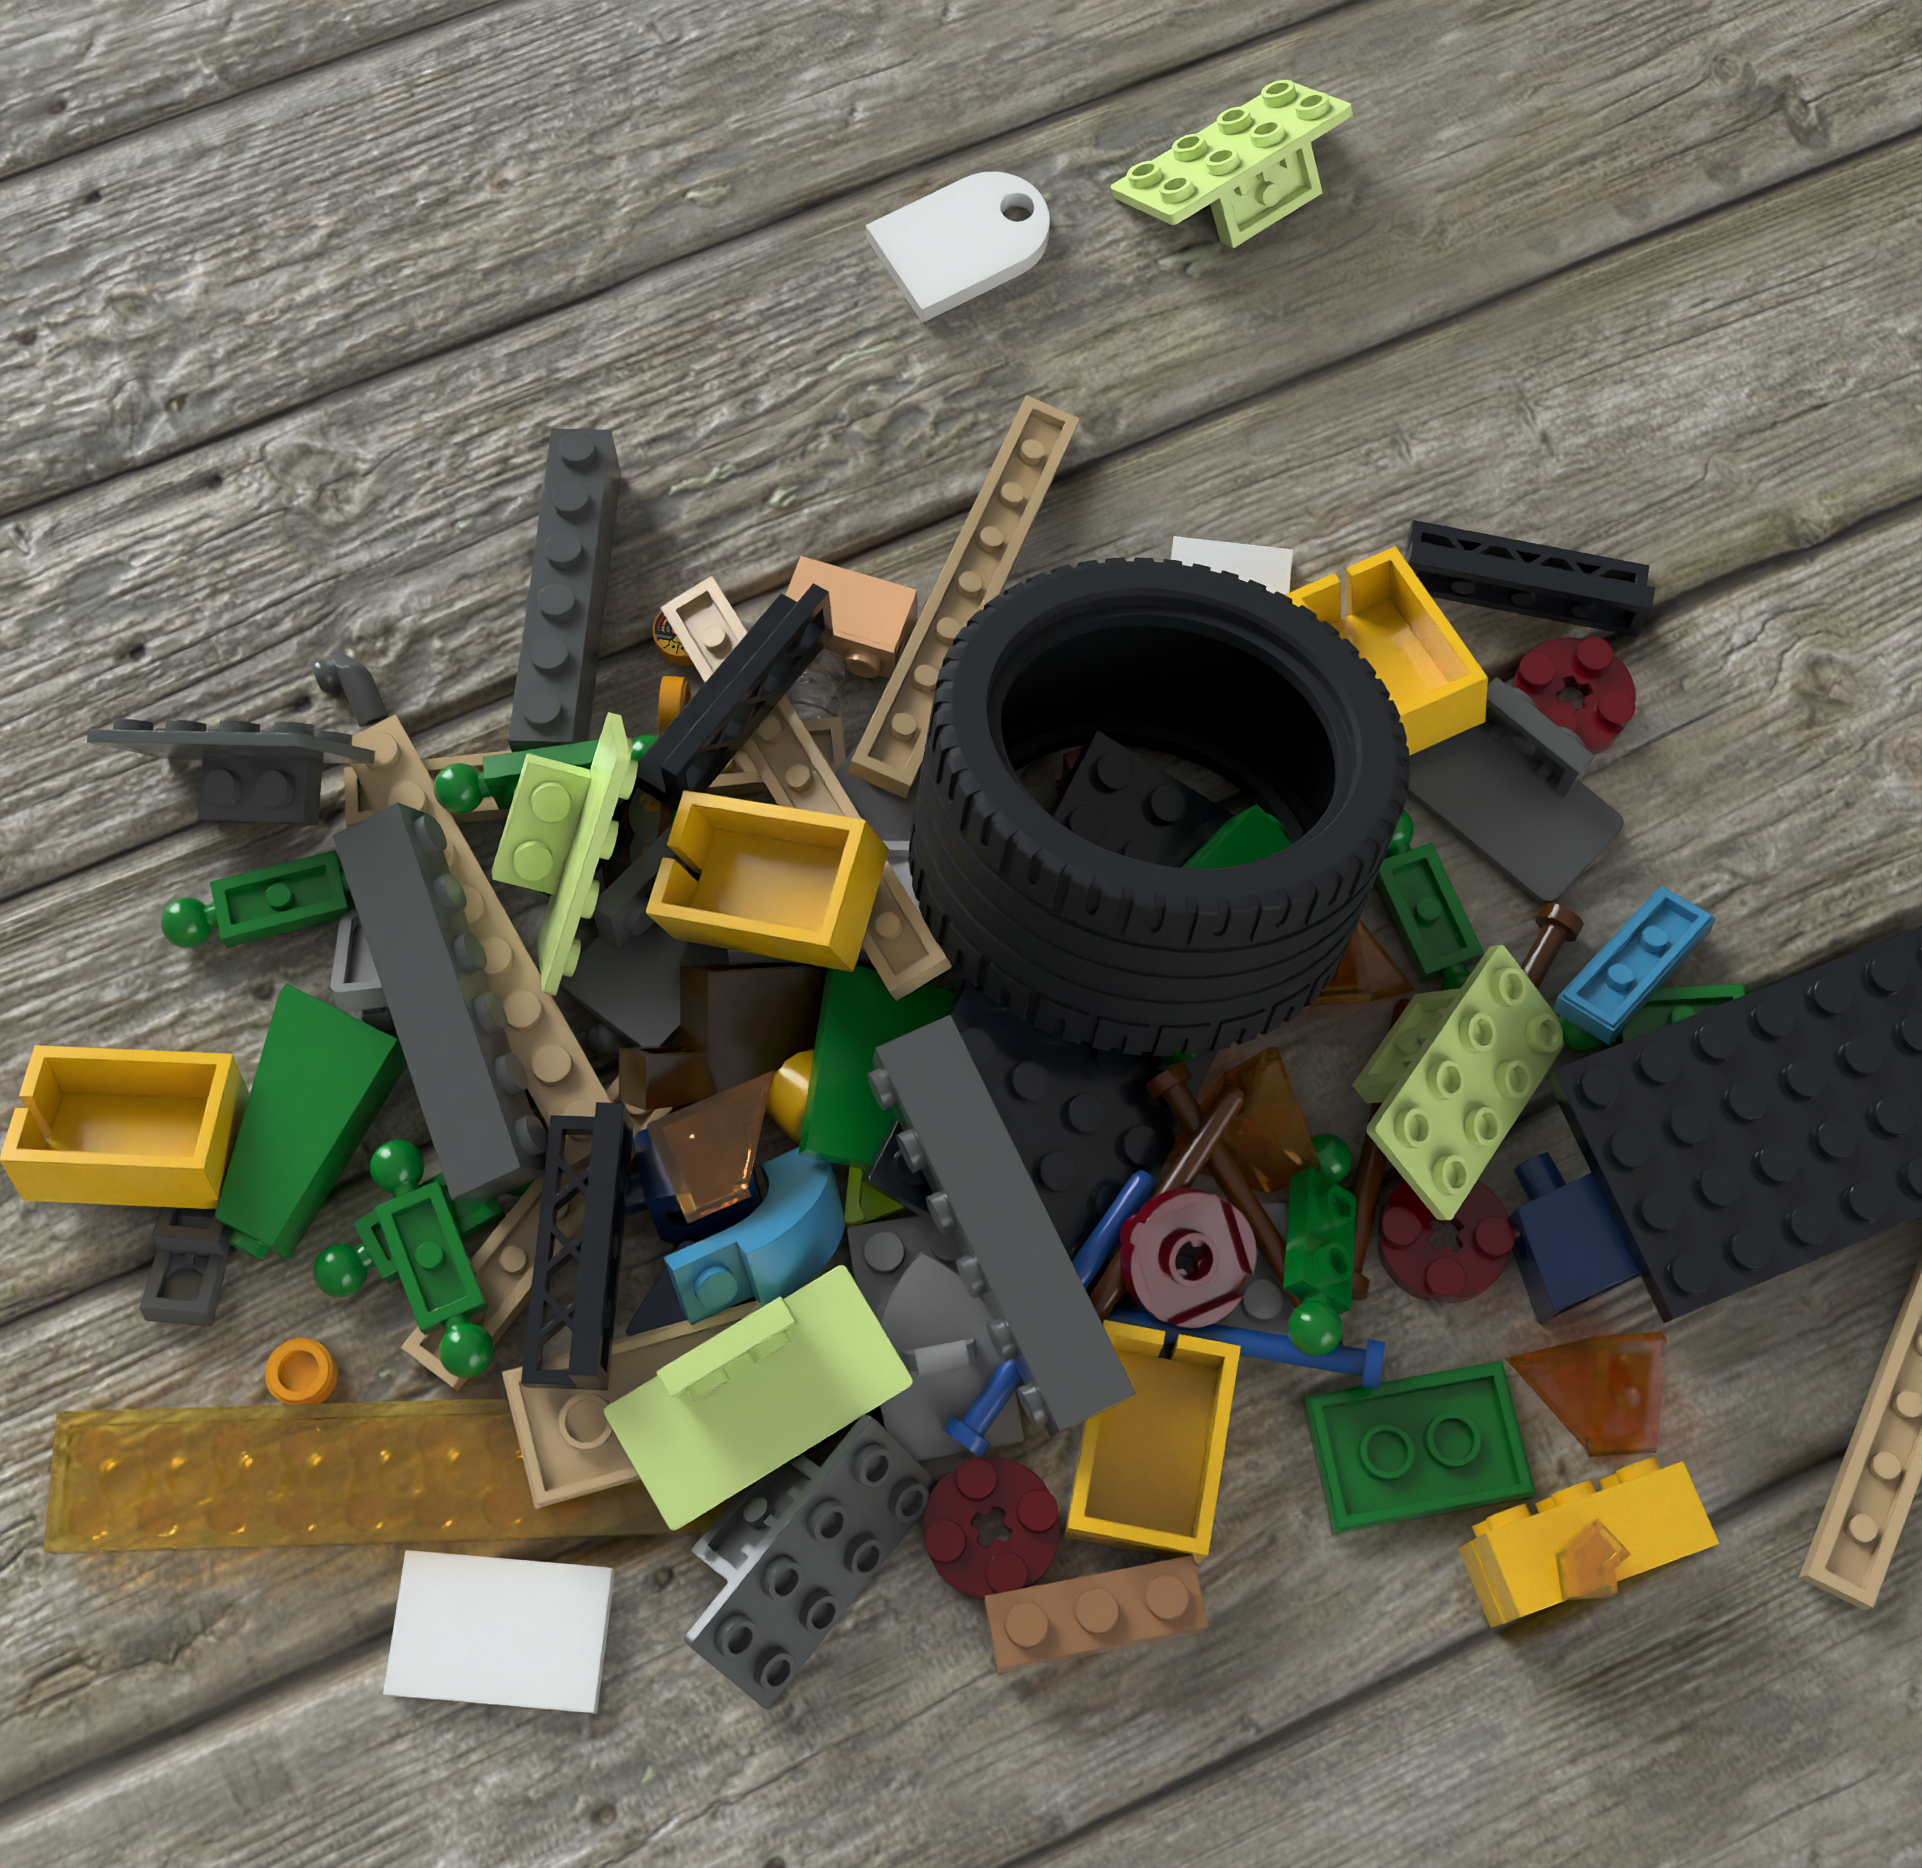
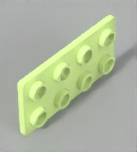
[1110,80,1353,248]
[492,712,638,995]
[1352,945,1565,1220]
[604,1265,913,1530]

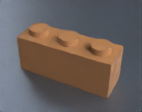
[984,1555,1209,1674]

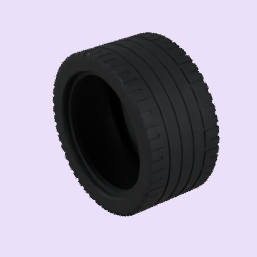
[909,557,1410,1056]

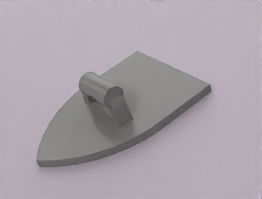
[880,1252,1024,1462]

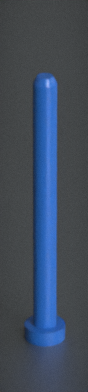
[942,1170,1156,1458]
[1107,1307,1385,1390]

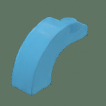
[664,1148,845,1325]

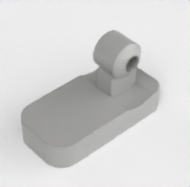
[330,909,395,1031]

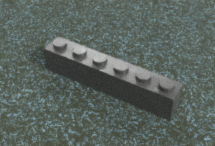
[508,428,621,752]
[333,802,548,1203]
[867,1015,1136,1437]

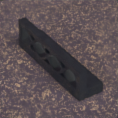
[1404,520,1655,637]
[634,583,834,811]
[521,1102,634,1391]

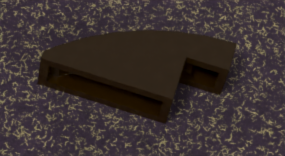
[619,962,877,1111]

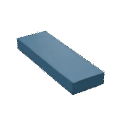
[1553,886,1716,1045]

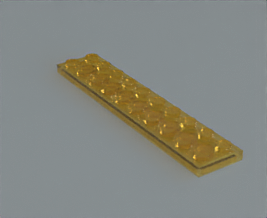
[44,1398,737,1555]

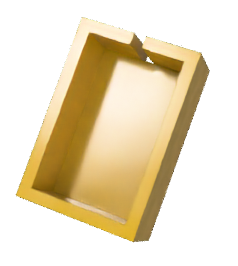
[1285,546,1488,755]
[645,790,889,972]
[0,1045,250,1209]
[1064,1320,1241,1564]
[1458,1456,1720,1628]

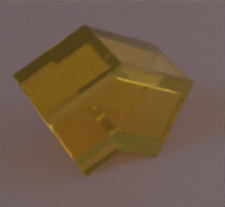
[1555,1519,1631,1601]

